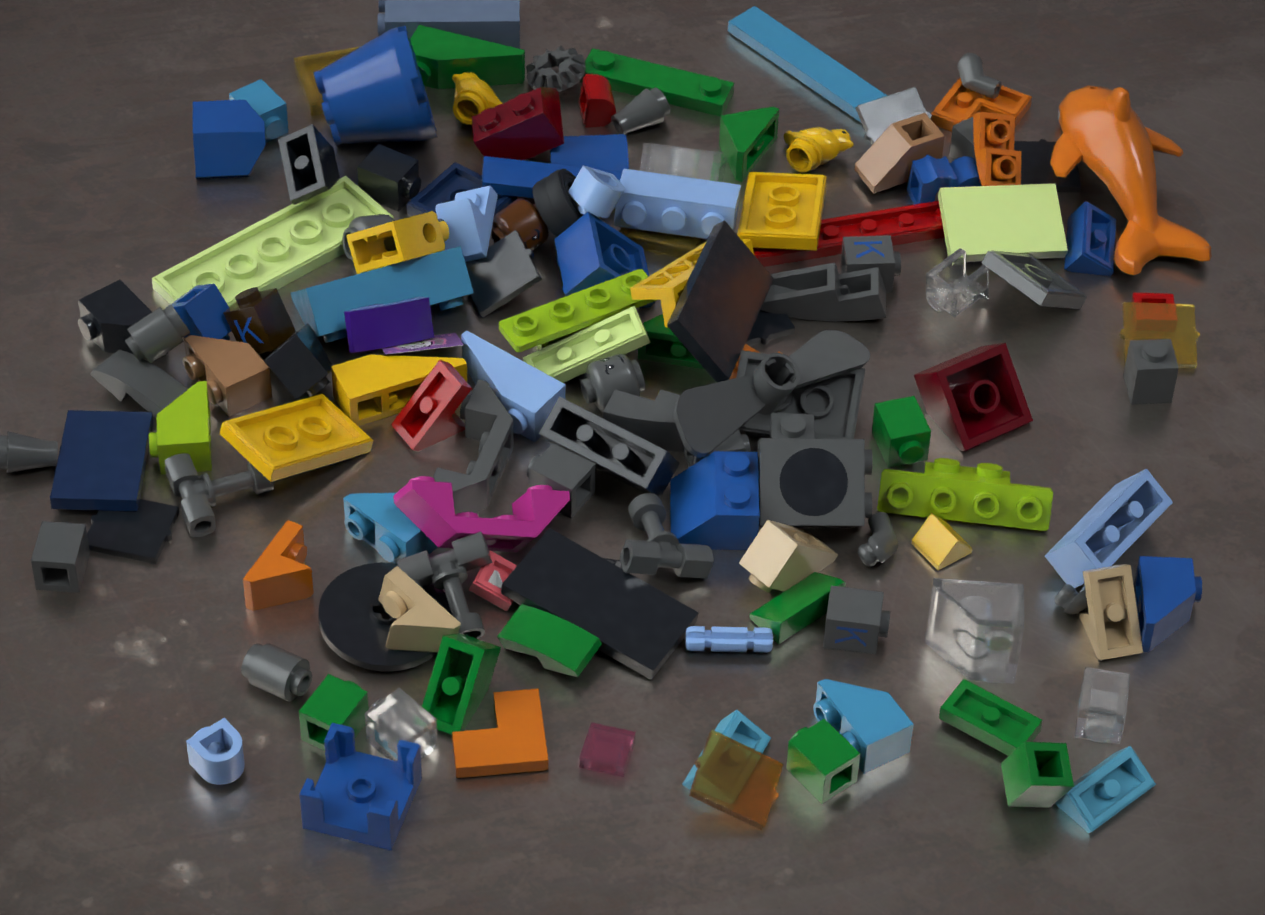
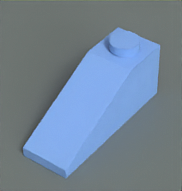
[461,330,566,442]

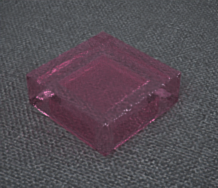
[579,722,636,777]

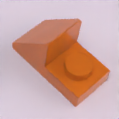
[243,520,314,611]

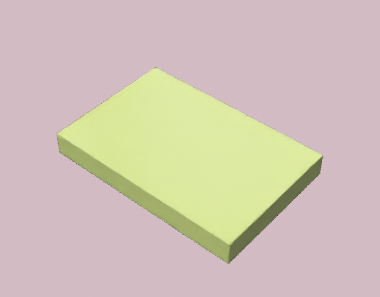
[938,183,1068,263]

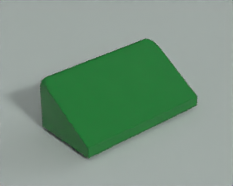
[749,572,846,644]

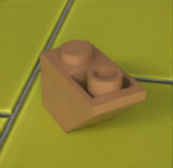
[854,113,945,193]
[182,335,272,417]

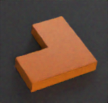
[930,77,1032,132]
[452,688,549,778]

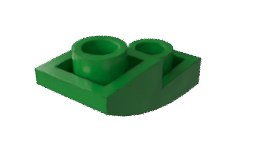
[497,604,602,677]

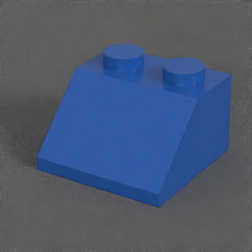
[554,212,655,309]
[670,451,760,551]

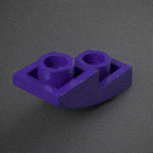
[344,297,434,353]

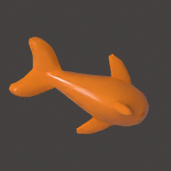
[1050,85,1212,275]

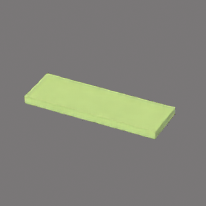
[152,176,394,307]

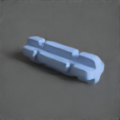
[685,626,773,653]

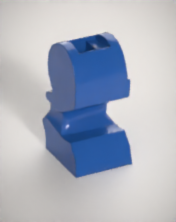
[907,155,981,205]

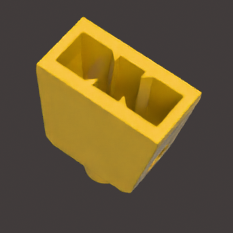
[346,211,449,274]

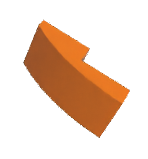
[973,112,1022,186]

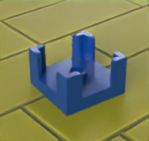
[299,723,422,851]

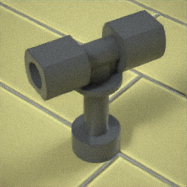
[165,453,274,537]
[620,493,714,579]
[397,532,492,639]

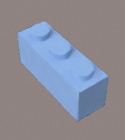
[614,169,741,239]
[1045,468,1173,588]

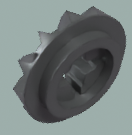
[526,46,586,92]

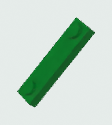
[579,48,734,117]

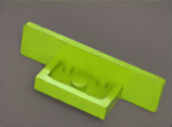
[499,269,657,353]
[877,458,1053,531]

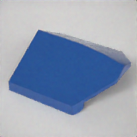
[193,99,266,179]

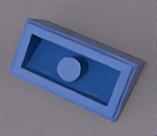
[550,134,629,171]
[1064,201,1116,276]

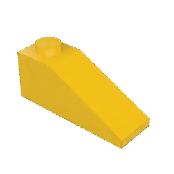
[331,354,467,426]

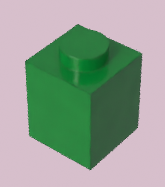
[872,396,931,468]
[299,674,369,751]
[786,719,861,804]
[1001,742,1074,808]

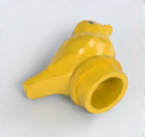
[452,72,502,125]
[783,127,854,172]

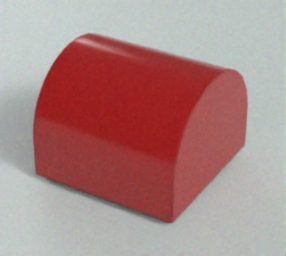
[579,74,616,128]

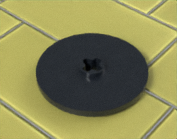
[318,562,452,671]

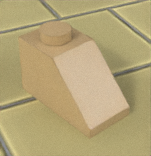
[739,520,838,593]

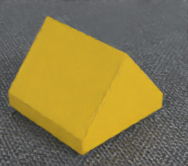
[911,513,973,571]

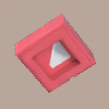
[469,550,517,612]

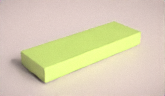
[522,306,651,383]

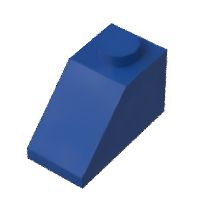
[1134,556,1202,652]

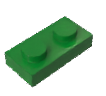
[939,679,1043,756]

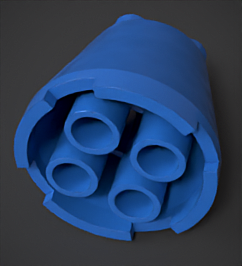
[314,26,437,145]

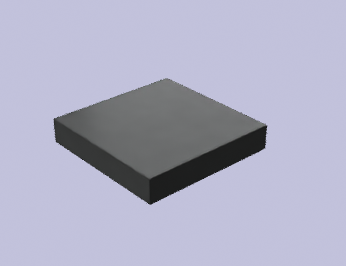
[982,250,1087,309]

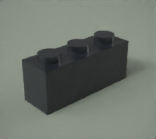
[539,396,680,499]

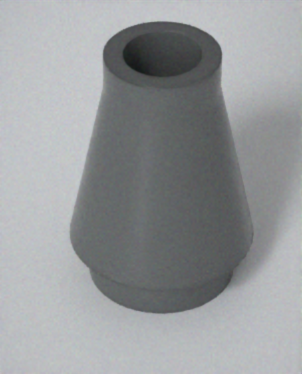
[611,87,671,135]
[0,431,58,474]

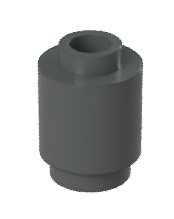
[125,304,190,363]
[241,643,312,702]

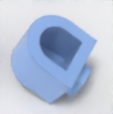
[568,165,625,218]
[186,717,245,785]

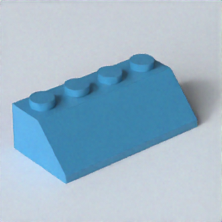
[290,246,474,343]

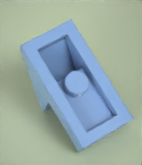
[436,185,498,262]

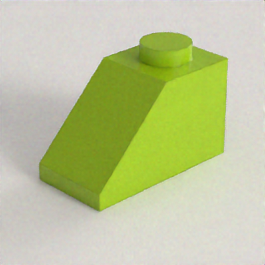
[149,381,212,475]

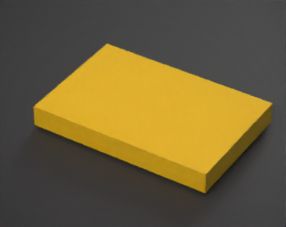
[737,172,827,251]
[220,394,373,482]

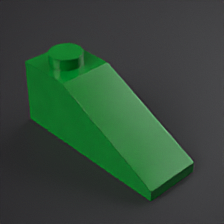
[410,25,525,89]

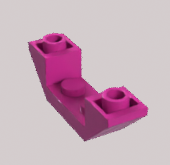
[393,476,570,553]

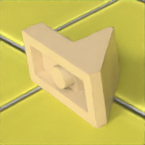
[1079,564,1143,660]
[378,566,461,652]

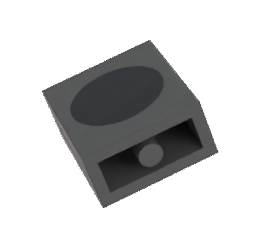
[758,438,873,528]

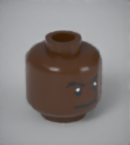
[491,198,549,251]

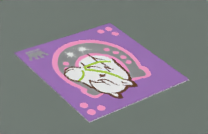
[382,333,464,355]

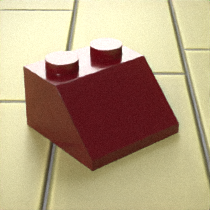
[472,87,564,160]
[914,343,1033,451]

